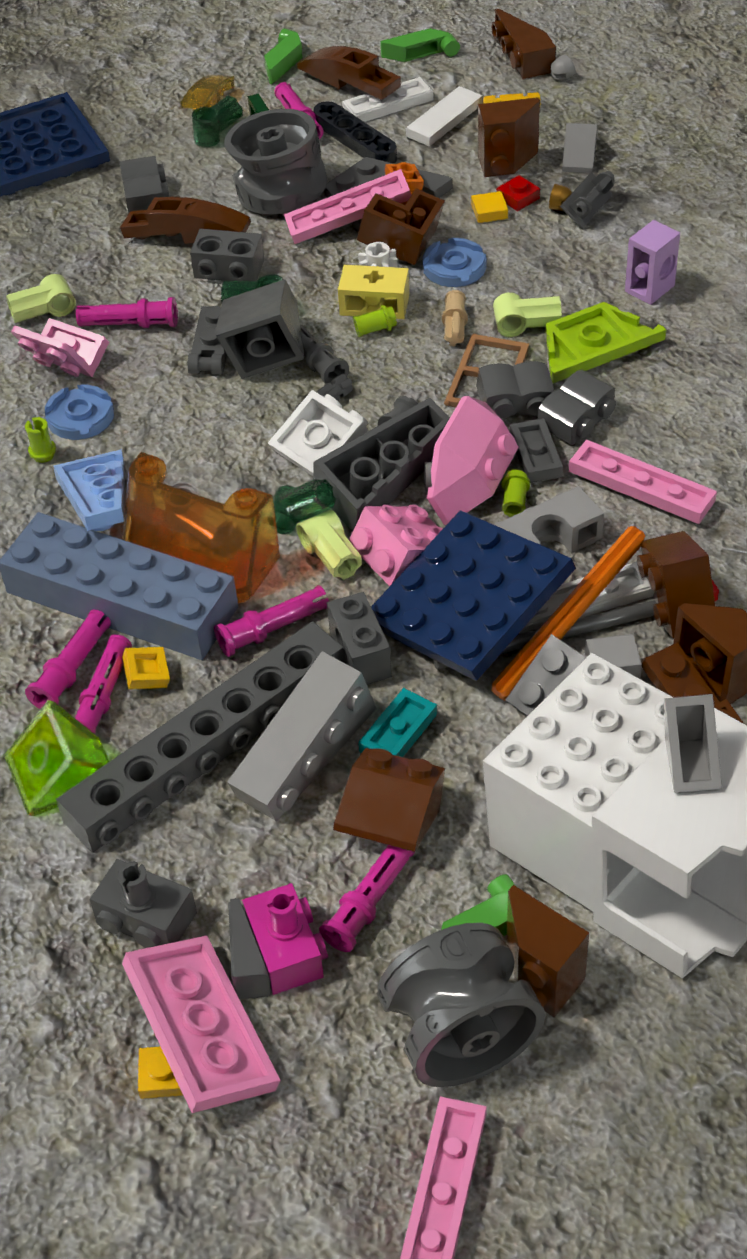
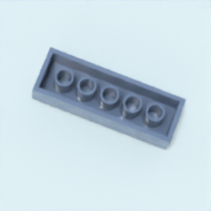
[0,512,239,661]

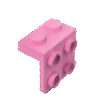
[11,318,109,377]
[349,504,443,586]

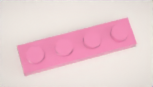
[284,169,411,244]
[568,439,717,524]
[400,1096,487,1259]

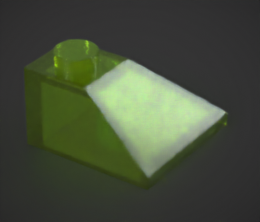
[4,700,110,816]

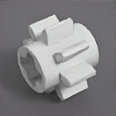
[358,242,398,268]

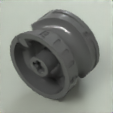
[224,109,328,214]
[377,923,545,1087]

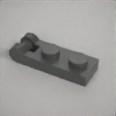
[187,306,227,374]

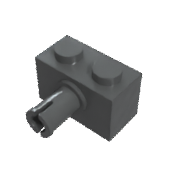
[89,859,197,948]

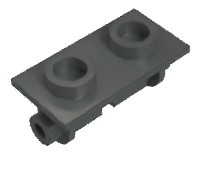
[560,171,615,229]

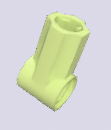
[6,274,76,323]
[493,292,562,337]
[296,509,362,580]

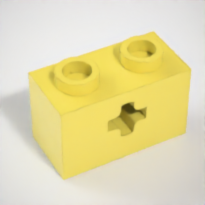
[338,265,410,319]

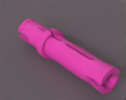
[274,82,324,140]
[69,635,132,741]

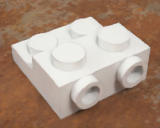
[268,390,368,476]

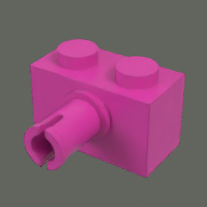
[242,883,328,995]

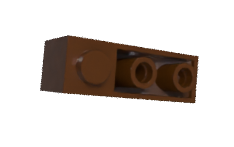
[491,9,556,79]

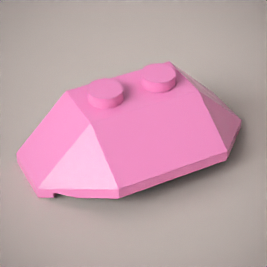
[427,396,518,525]

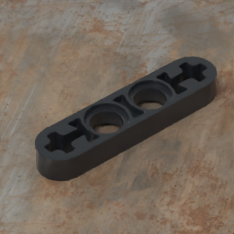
[313,101,397,164]

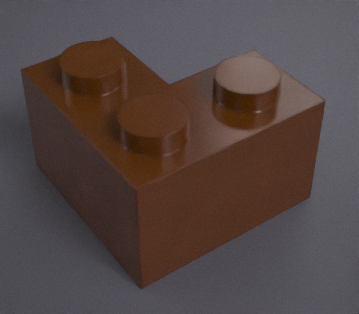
[357,189,445,265]
[637,531,715,638]

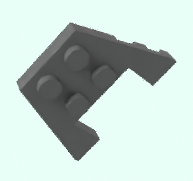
[324,157,453,232]

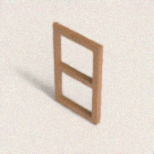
[444,334,530,407]

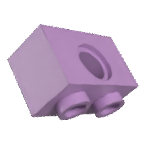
[625,220,680,305]

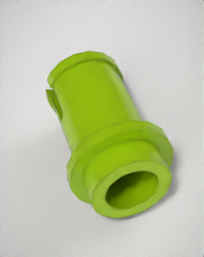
[353,305,397,337]
[25,417,56,463]
[501,470,531,517]

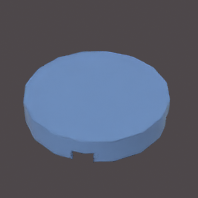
[422,238,487,287]
[45,384,114,440]

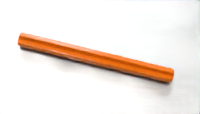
[491,526,645,701]

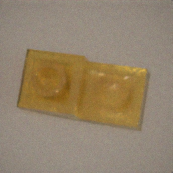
[181,75,235,114]

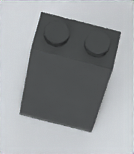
[215,279,305,379]

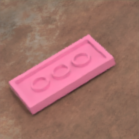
[122,936,281,1113]

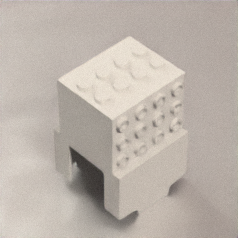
[483,653,747,979]

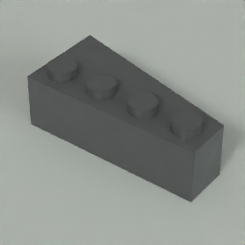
[313,398,450,532]

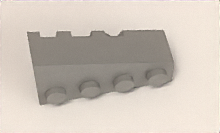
[227,651,376,821]

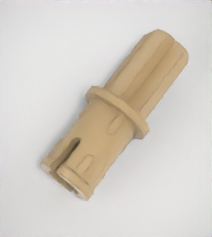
[442,290,468,346]

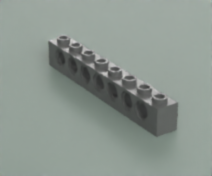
[56,621,345,853]

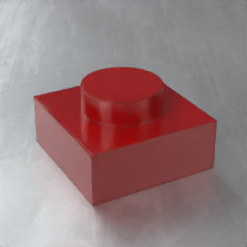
[497,175,540,212]

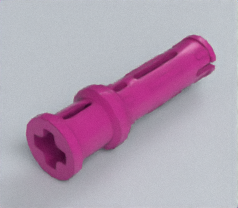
[76,297,178,328]
[214,585,329,657]
[25,609,111,712]
[319,845,415,952]

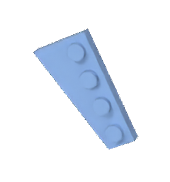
[53,449,124,531]

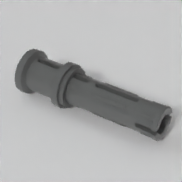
[300,324,349,384]

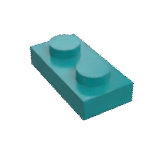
[358,688,437,757]

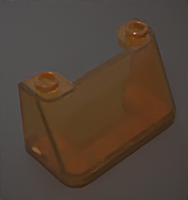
[121,452,280,603]

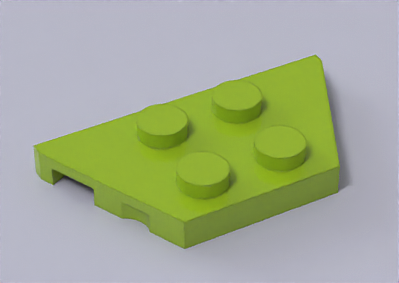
[546,302,666,384]

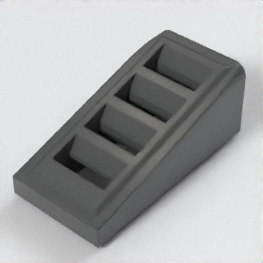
[228,898,271,999]

